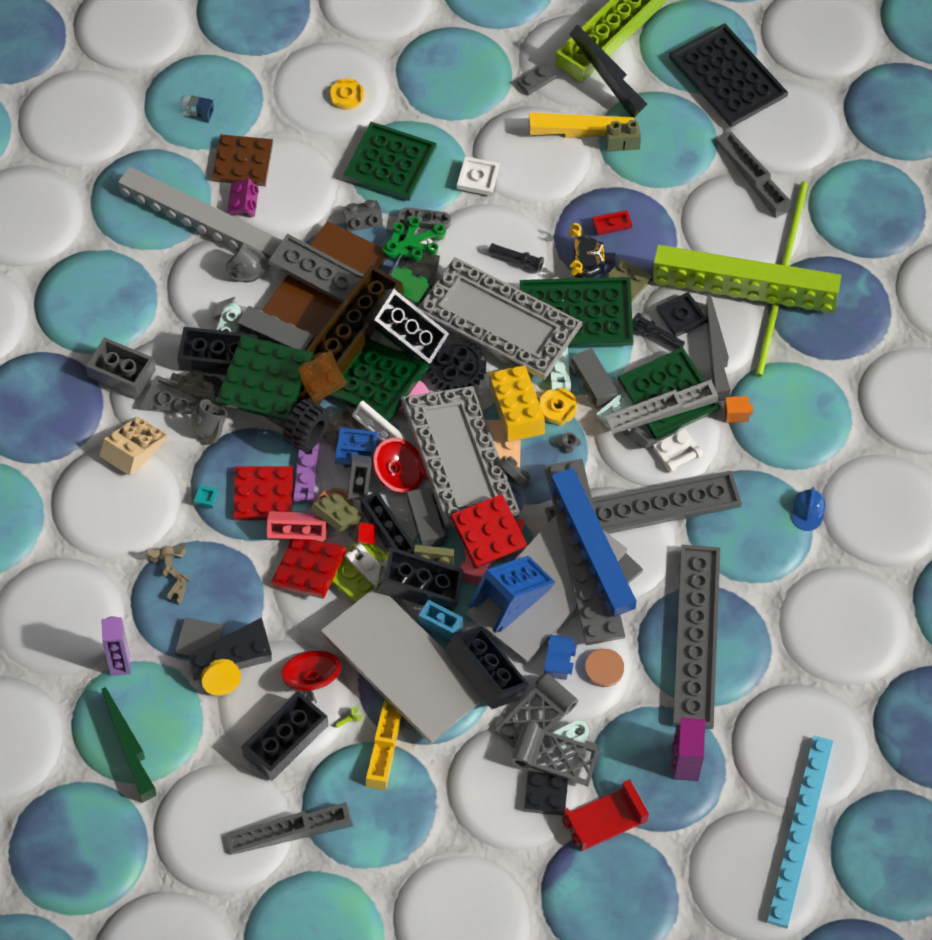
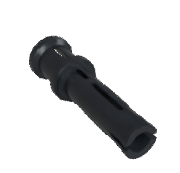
[488,243,544,273]
[633,312,685,350]

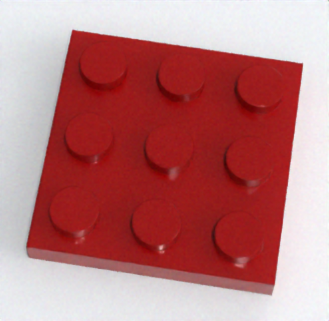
[233,466,293,521]
[450,494,528,569]
[270,539,347,599]

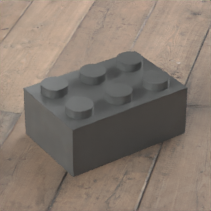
[86,337,156,399]

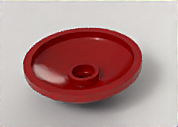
[372,438,424,494]
[281,650,341,691]

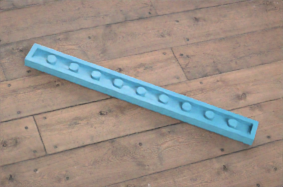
[767,735,833,929]

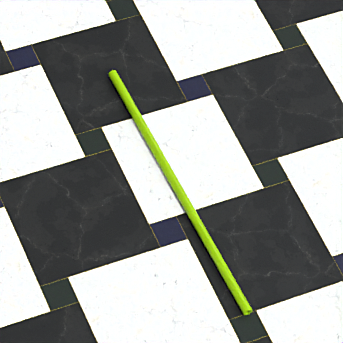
[755,181,808,377]

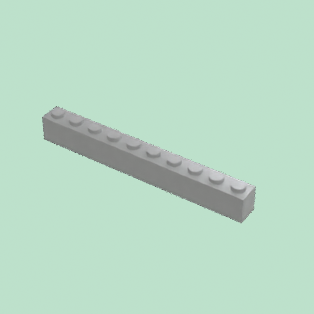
[118,167,282,267]

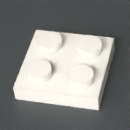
[457,157,500,196]

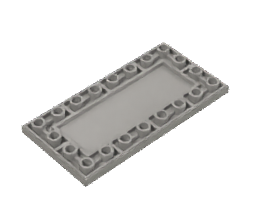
[418,257,582,380]
[401,386,520,528]
[466,516,628,663]
[320,586,483,744]

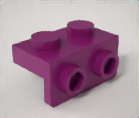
[227,178,259,218]

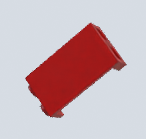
[562,779,649,851]

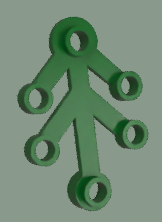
[383,217,446,261]

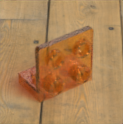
[298,351,347,403]

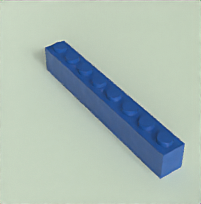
[549,467,637,617]

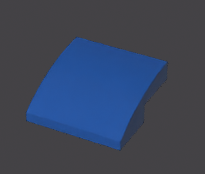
[335,428,378,468]

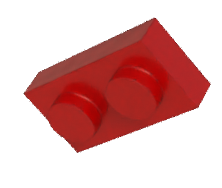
[592,210,633,236]

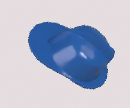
[792,487,825,531]

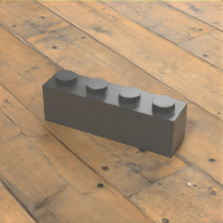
[237,306,314,351]

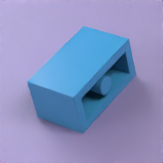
[419,600,463,642]

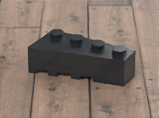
[189,617,272,681]

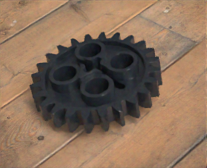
[426,338,487,391]

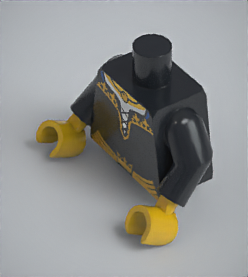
[569,223,615,278]

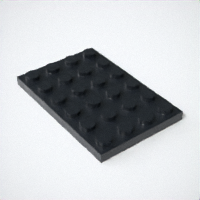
[669,23,788,127]

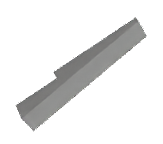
[605,380,718,434]

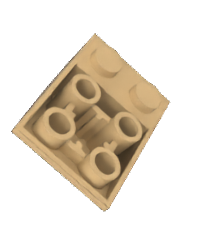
[99,417,168,476]

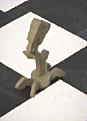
[146,543,190,605]

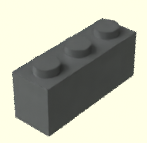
[570,348,618,409]
[407,487,447,547]

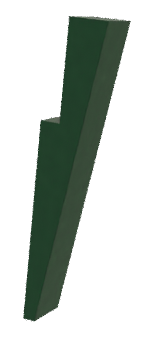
[101,687,157,803]

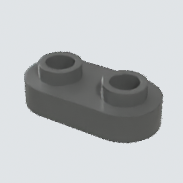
[499,455,531,488]

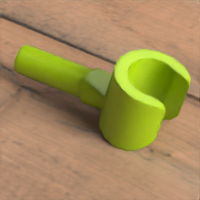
[335,706,363,728]

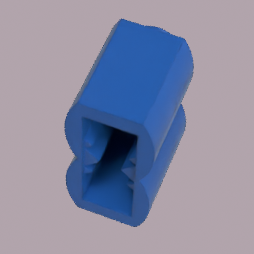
[543,634,577,680]

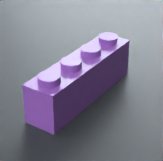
[101,616,131,676]

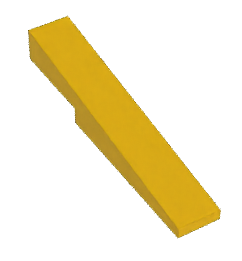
[529,112,634,138]
[366,699,402,790]

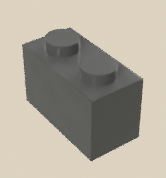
[347,454,372,500]

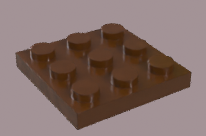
[212,134,273,187]

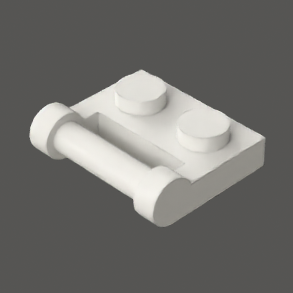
[653,429,703,472]

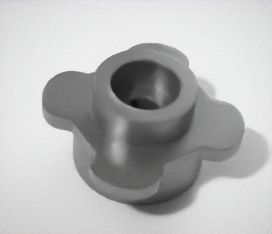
[558,432,581,453]

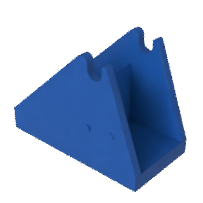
[468,555,555,633]

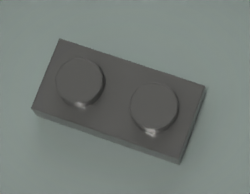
[517,64,556,96]

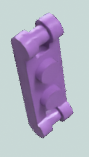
[294,443,319,503]

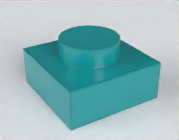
[194,485,219,509]

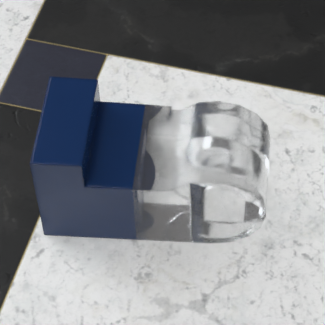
[179,95,214,123]

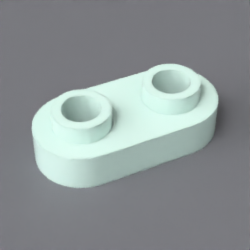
[217,303,241,332]
[551,721,589,751]

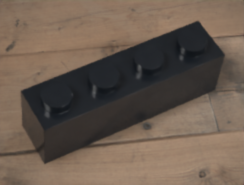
[360,491,415,554]

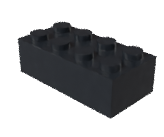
[365,289,449,364]
[177,327,258,375]
[376,547,464,611]
[444,626,529,710]
[241,691,328,781]

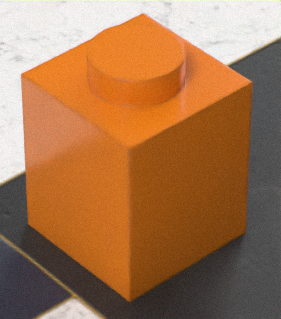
[724,396,753,423]

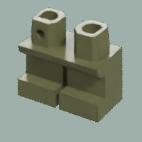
[605,119,641,152]

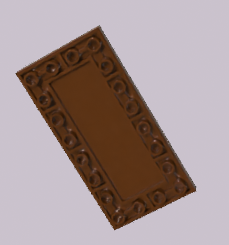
[262,221,388,339]

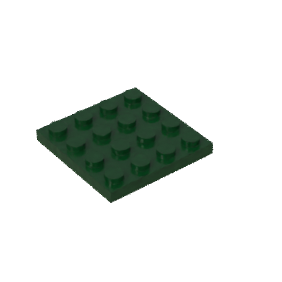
[343,121,437,201]
[216,335,313,422]
[327,339,429,422]
[618,347,721,440]

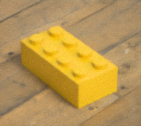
[489,365,545,442]

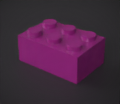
[671,717,706,781]

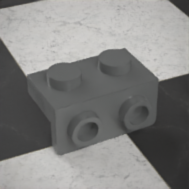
[342,200,383,232]

